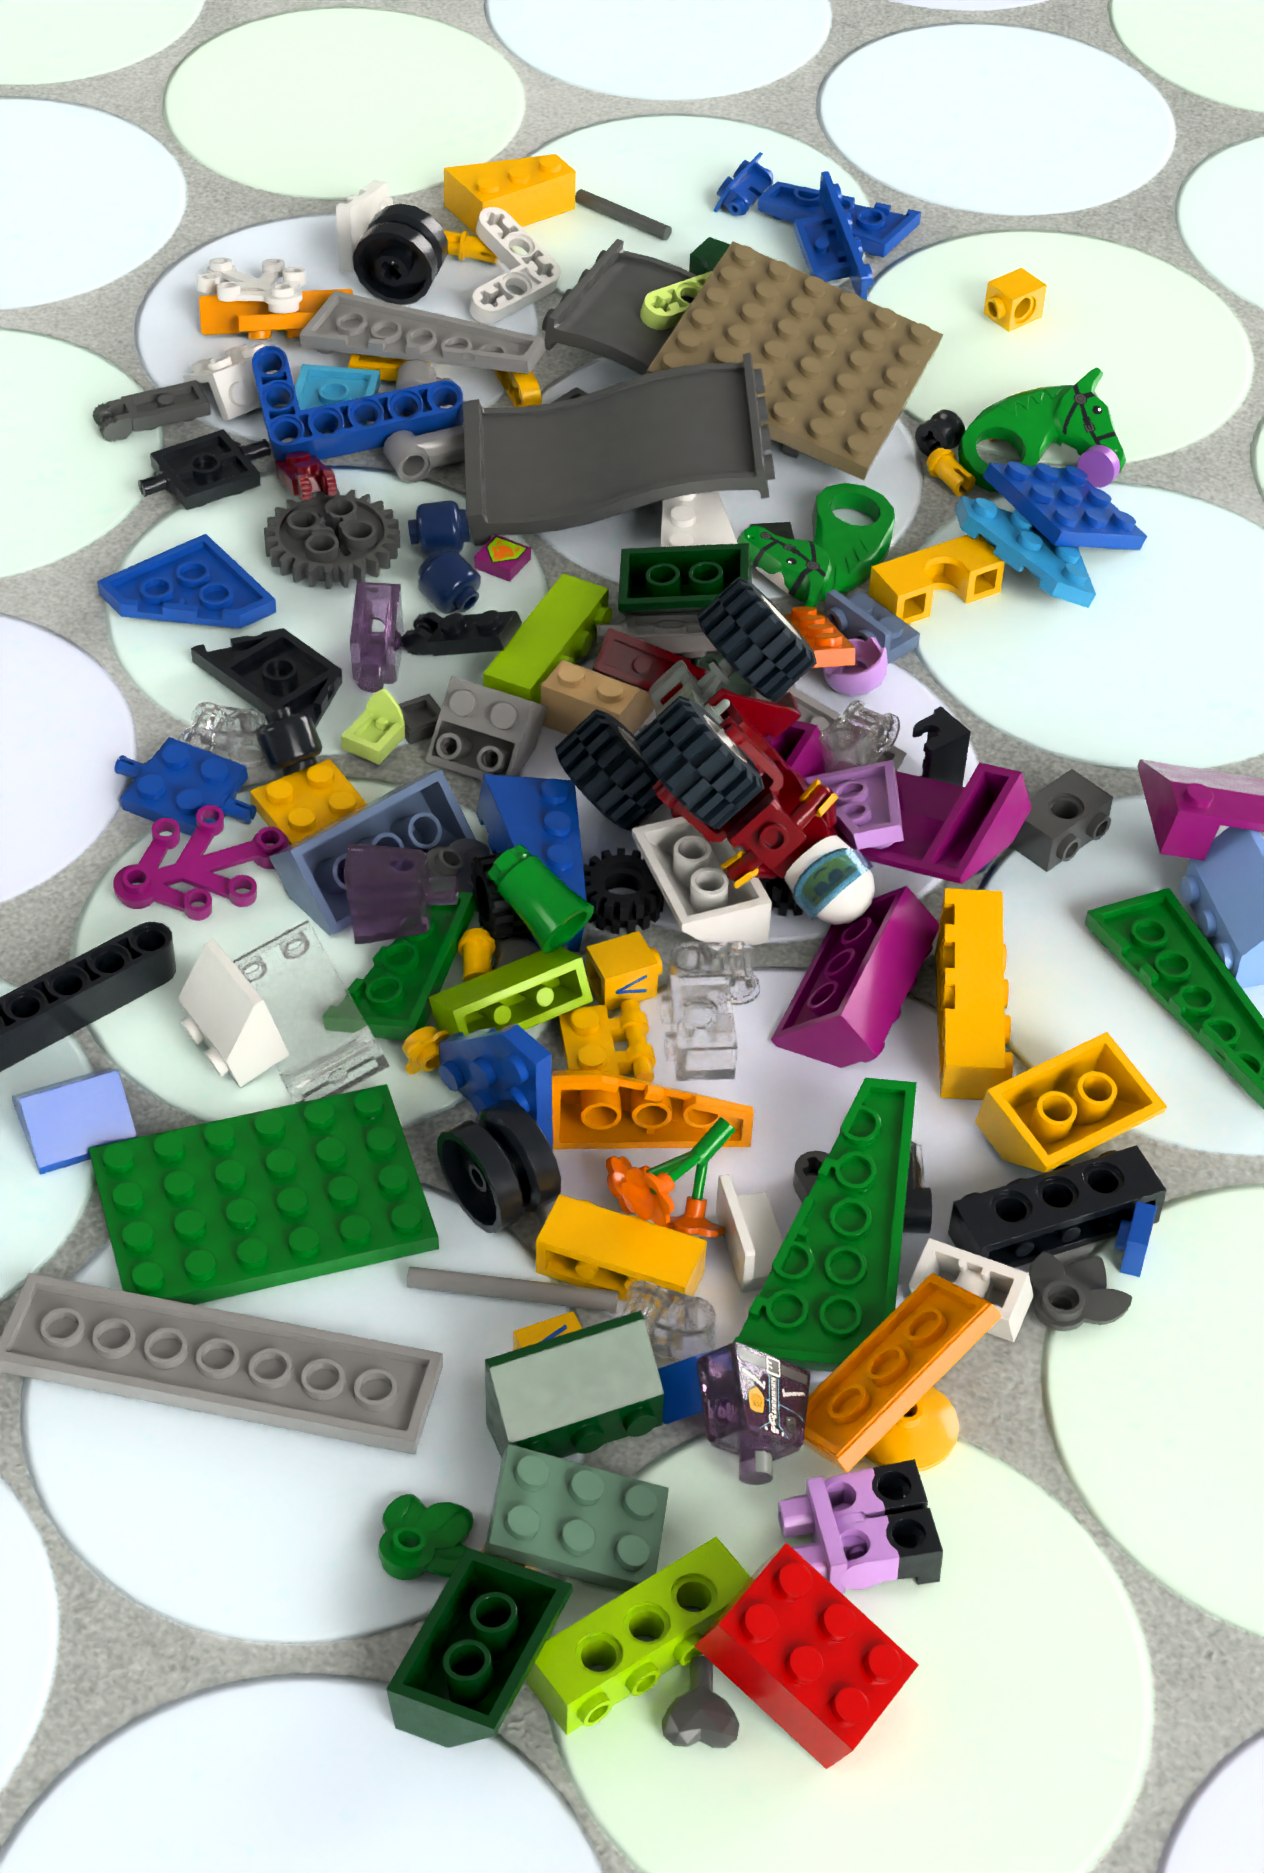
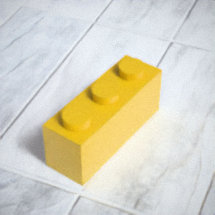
[536,1194,707,1320]

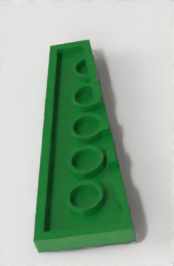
[1085,888,1264,1109]

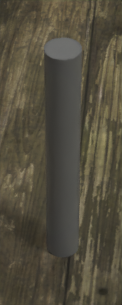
[575,189,672,240]

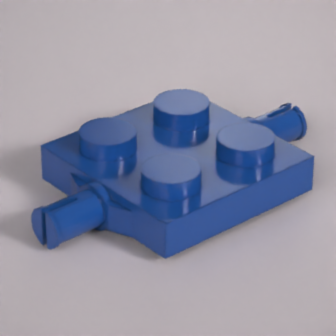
[114,737,256,836]

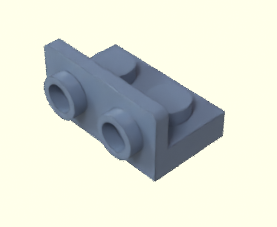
[824,589,920,664]

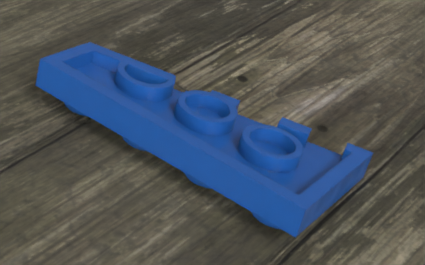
[758,181,921,258]

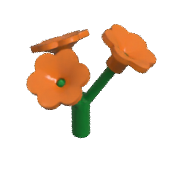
[606,1116,736,1237]

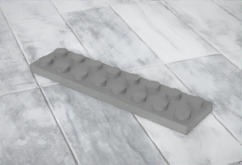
[0,1273,443,1455]

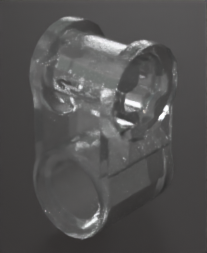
[820,700,900,773]
[178,702,266,769]
[666,941,761,1006]
[614,1281,716,1362]

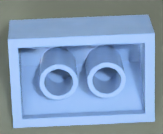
[1180,827,1264,988]

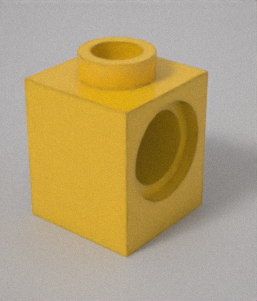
[983,267,1047,332]

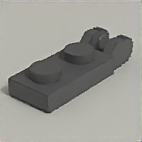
[92,380,211,442]

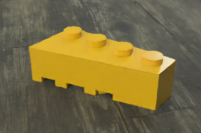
[935,888,1013,1100]

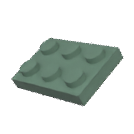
[484,1444,669,1592]

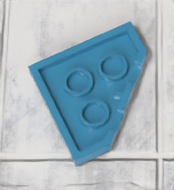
[954,496,1096,608]

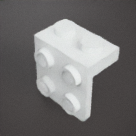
[183,343,281,420]

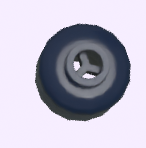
[408,500,470,557]
[418,551,481,614]

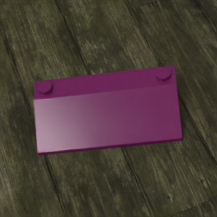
[766,721,1032,884]
[1137,759,1264,861]

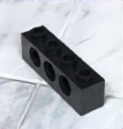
[948,1145,1167,1268]

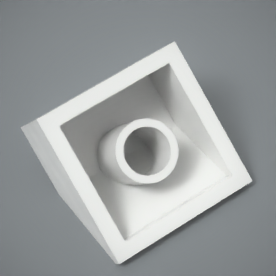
[178,938,290,1088]

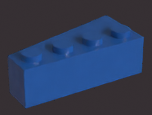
[476,774,587,952]

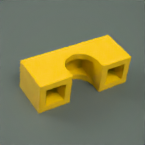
[868,534,1005,624]

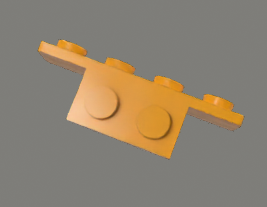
[199,289,353,340]

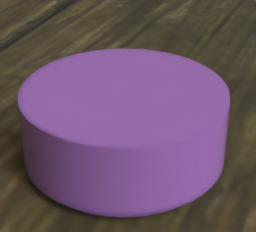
[1077,445,1120,488]

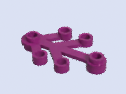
[113,805,289,921]

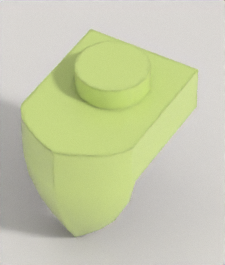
[341,688,405,765]

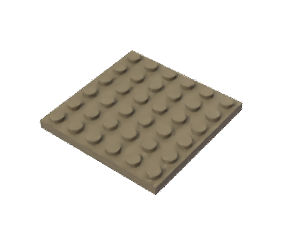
[646,241,944,480]

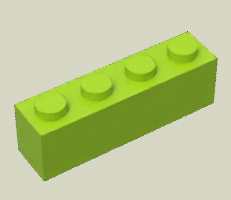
[483,573,612,704]

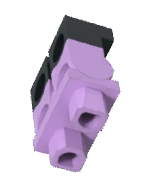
[778,1459,943,1594]

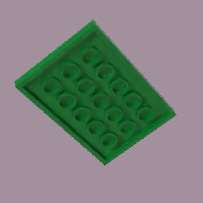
[89,1084,439,1305]

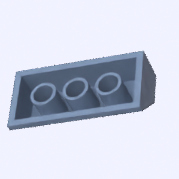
[269,769,476,936]

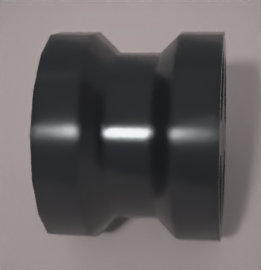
[915,409,966,457]

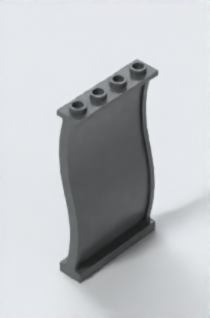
[542,238,801,458]
[463,353,775,546]

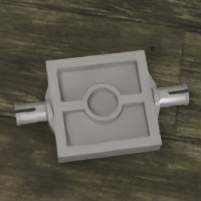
[597,612,716,658]

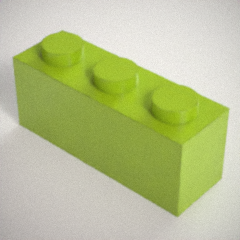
[428,947,593,1035]

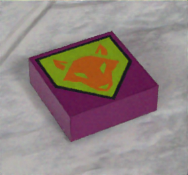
[474,534,531,582]

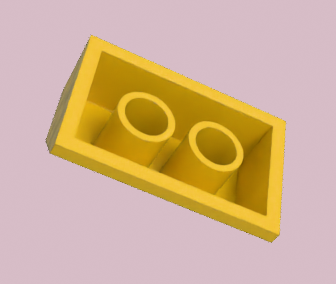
[975,1032,1167,1173]

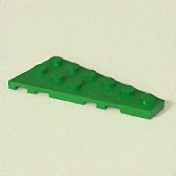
[729,1077,917,1372]

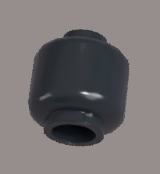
[256,706,323,776]

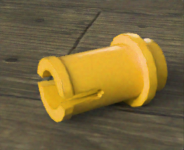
[926,448,976,497]
[458,928,496,982]

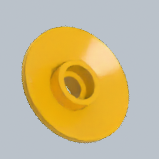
[864,1387,959,1472]

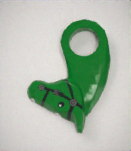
[958,367,1126,492]
[737,483,895,607]

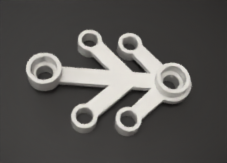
[197,257,306,314]

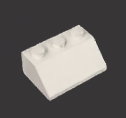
[632,816,772,953]

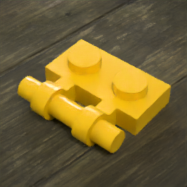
[557,999,656,1082]

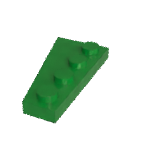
[323,889,477,1040]

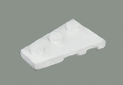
[336,180,393,273]

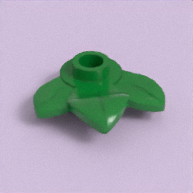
[378,1494,473,1580]

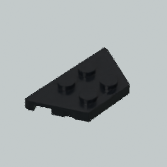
[191,628,343,728]

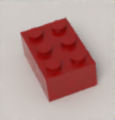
[694,1542,919,1769]

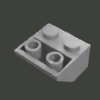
[425,676,548,780]

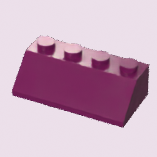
[771,885,939,1068]

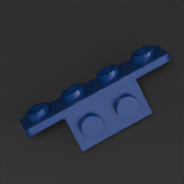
[794,171,873,300]

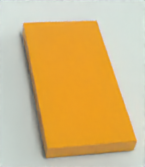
[782,1273,1002,1473]

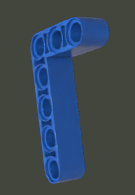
[252,346,464,461]

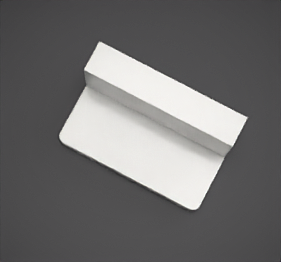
[716,1174,783,1293]

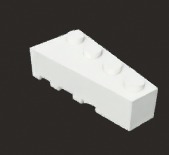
[660,491,738,547]

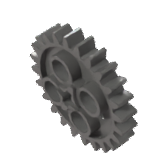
[264,488,400,589]

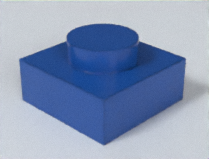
[1114,1201,1157,1277]

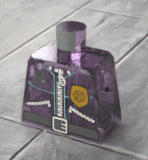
[697,1341,810,1485]

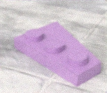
[803,760,904,850]

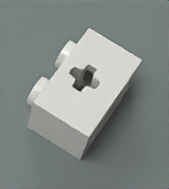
[909,1238,1034,1342]

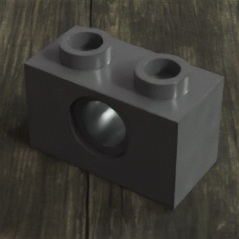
[1009,769,1113,872]

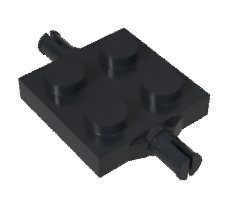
[138,429,271,510]

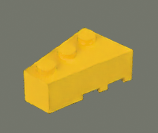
[444,154,576,235]

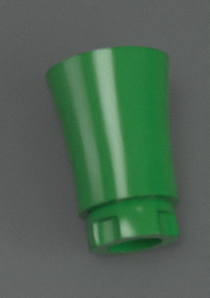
[487,844,594,953]

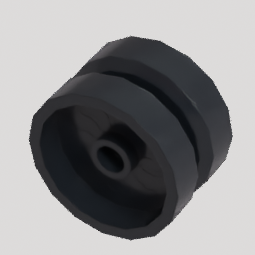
[353,204,448,305]
[437,1100,561,1233]

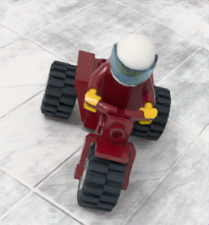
[555,577,875,925]

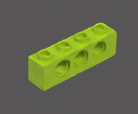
[526,1536,751,1735]

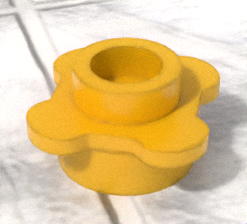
[402,1026,451,1074]

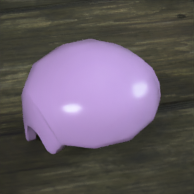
[822,637,888,697]

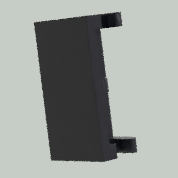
[912,706,971,787]

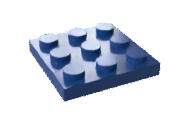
[983,461,1148,550]

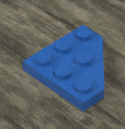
[97,534,276,629]
[438,1024,553,1151]

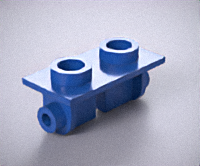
[713,152,774,216]

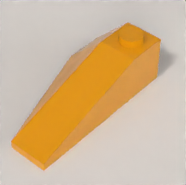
[552,1069,754,1149]

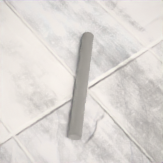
[407,1266,619,1312]

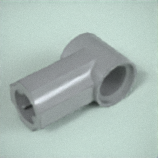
[383,425,465,483]

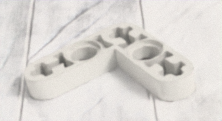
[469,207,561,324]

